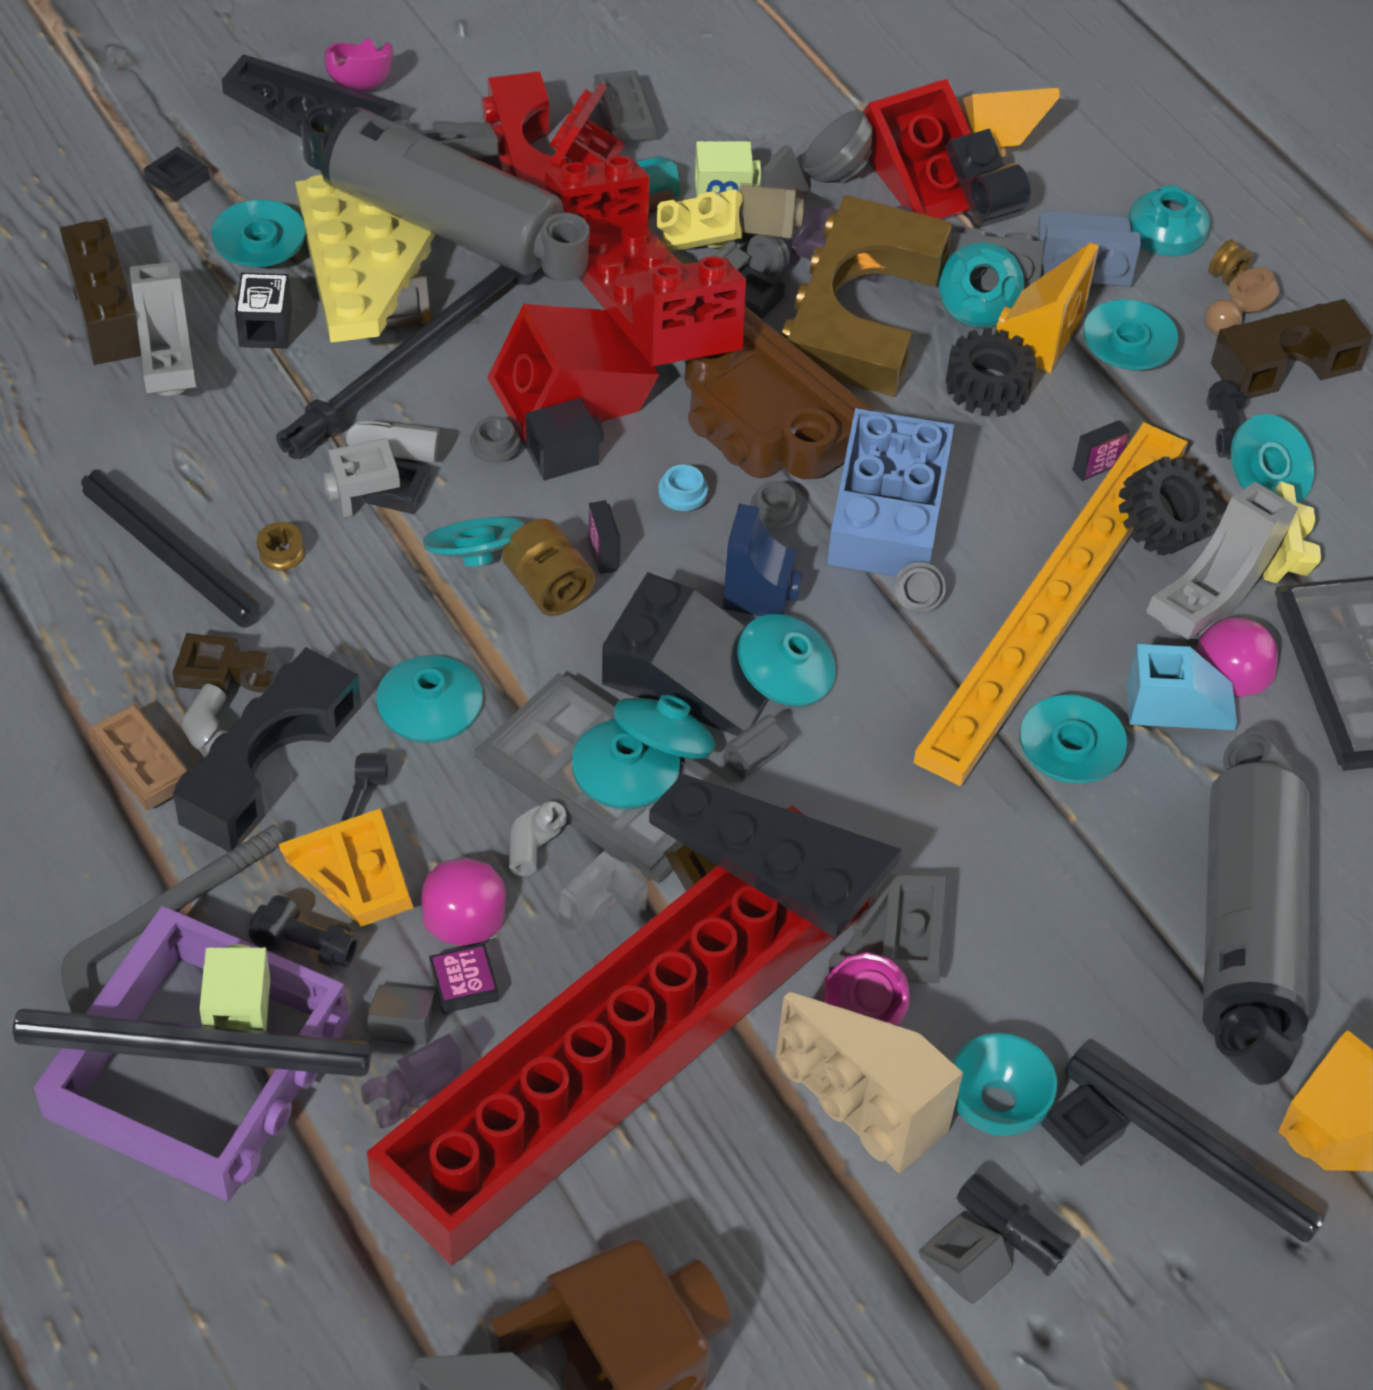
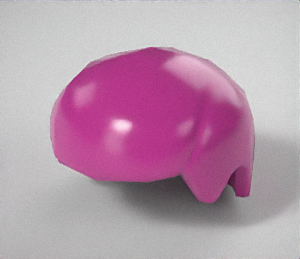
[324,38,393,91]
[1196,617,1278,697]
[421,857,506,946]
[823,952,910,1026]

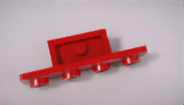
[550,82,625,167]

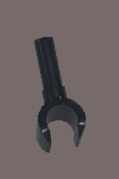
[341,753,388,821]

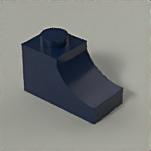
[723,504,803,616]

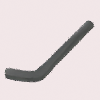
[61,824,285,1014]

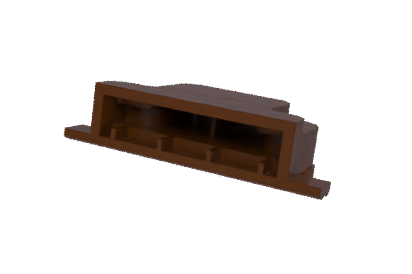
[684,306,876,479]

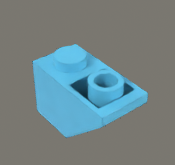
[1126,644,1237,731]

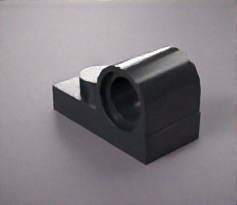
[945,128,1031,228]

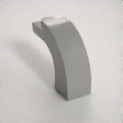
[1146,482,1298,639]

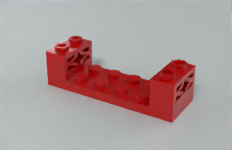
[545,155,746,366]

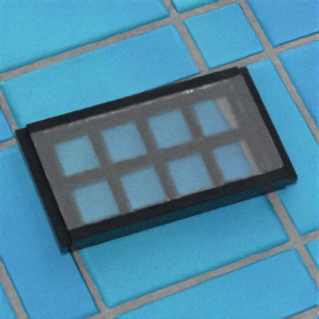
[1275,577,1373,771]

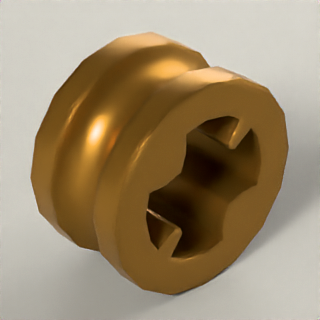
[1208,239,1253,286]
[256,522,305,571]

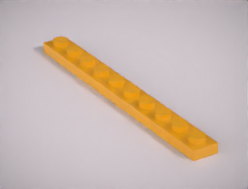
[913,422,1188,787]

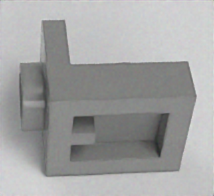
[322,438,400,518]

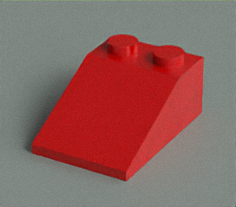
[863,78,971,220]

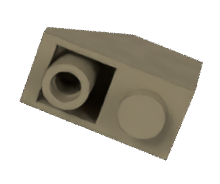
[739,183,804,238]

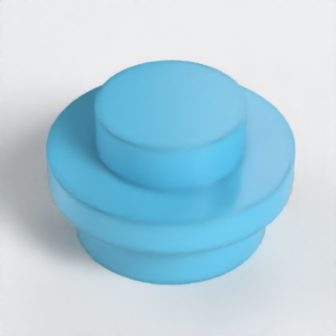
[658,464,708,511]

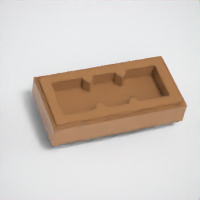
[88,703,189,811]

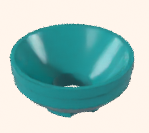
[1127,185,1210,257]
[938,242,1024,328]
[952,1033,1057,1136]

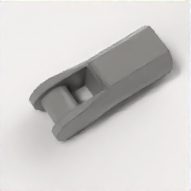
[346,420,440,462]

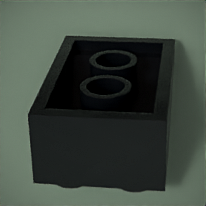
[602,572,768,736]

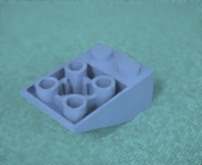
[827,408,954,577]

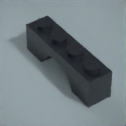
[173,647,361,852]

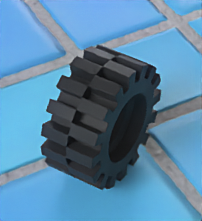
[945,328,1036,417]
[1119,456,1215,555]

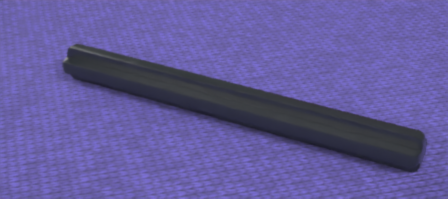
[13,1008,372,1077]

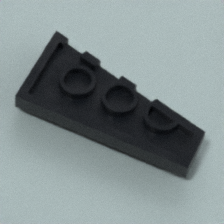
[222,54,401,138]
[649,774,901,938]

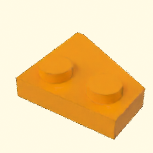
[279,808,414,927]

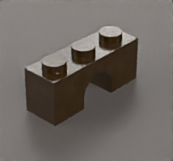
[60,218,141,365]
[1211,299,1373,400]

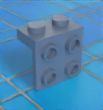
[1038,210,1141,286]

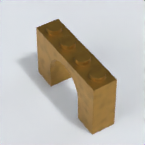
[782,195,952,397]

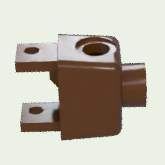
[490,1239,732,1390]

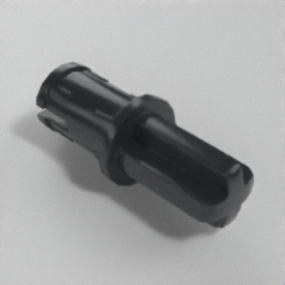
[956,1174,1072,1277]

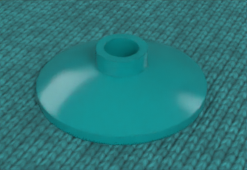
[211,199,305,267]
[1083,299,1178,370]
[1231,414,1314,503]
[423,517,524,566]
[737,614,836,707]
[376,655,483,742]
[613,695,716,759]
[1019,695,1127,784]
[572,719,680,809]

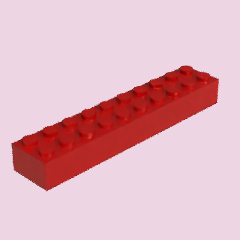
[367,805,870,1266]

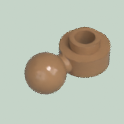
[1205,267,1279,335]

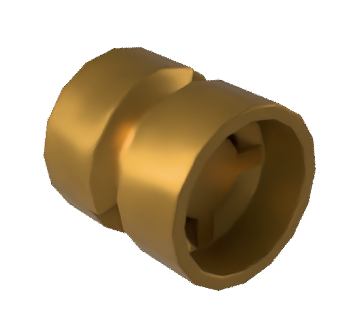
[502,518,596,616]

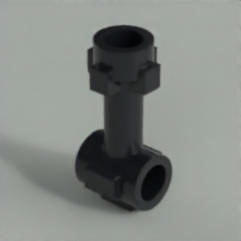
[1206,380,1246,459]
[249,895,359,967]

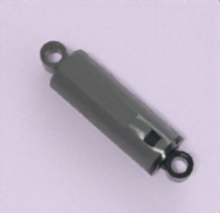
[301,104,589,281]
[1202,730,1310,1085]

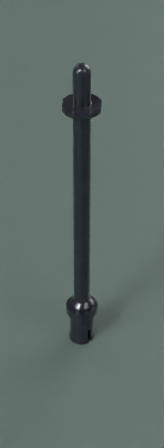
[276,264,533,459]

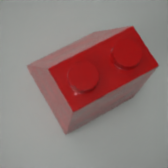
[487,304,659,443]

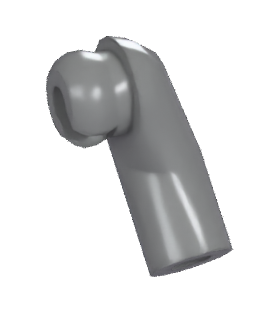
[182,684,228,754]
[509,801,567,876]

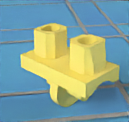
[657,189,743,252]
[1263,482,1321,584]

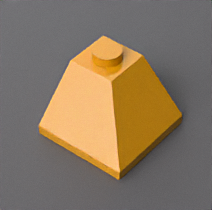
[957,88,1060,158]
[996,243,1099,373]
[1278,1030,1373,1172]

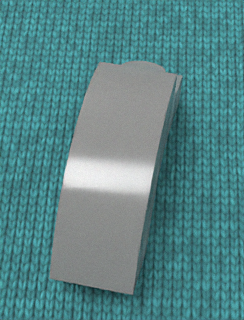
[129,261,196,396]

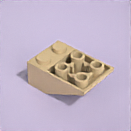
[776,992,963,1174]

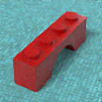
[481,71,569,190]

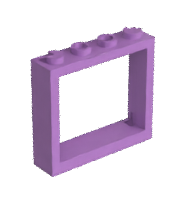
[33,906,350,1202]

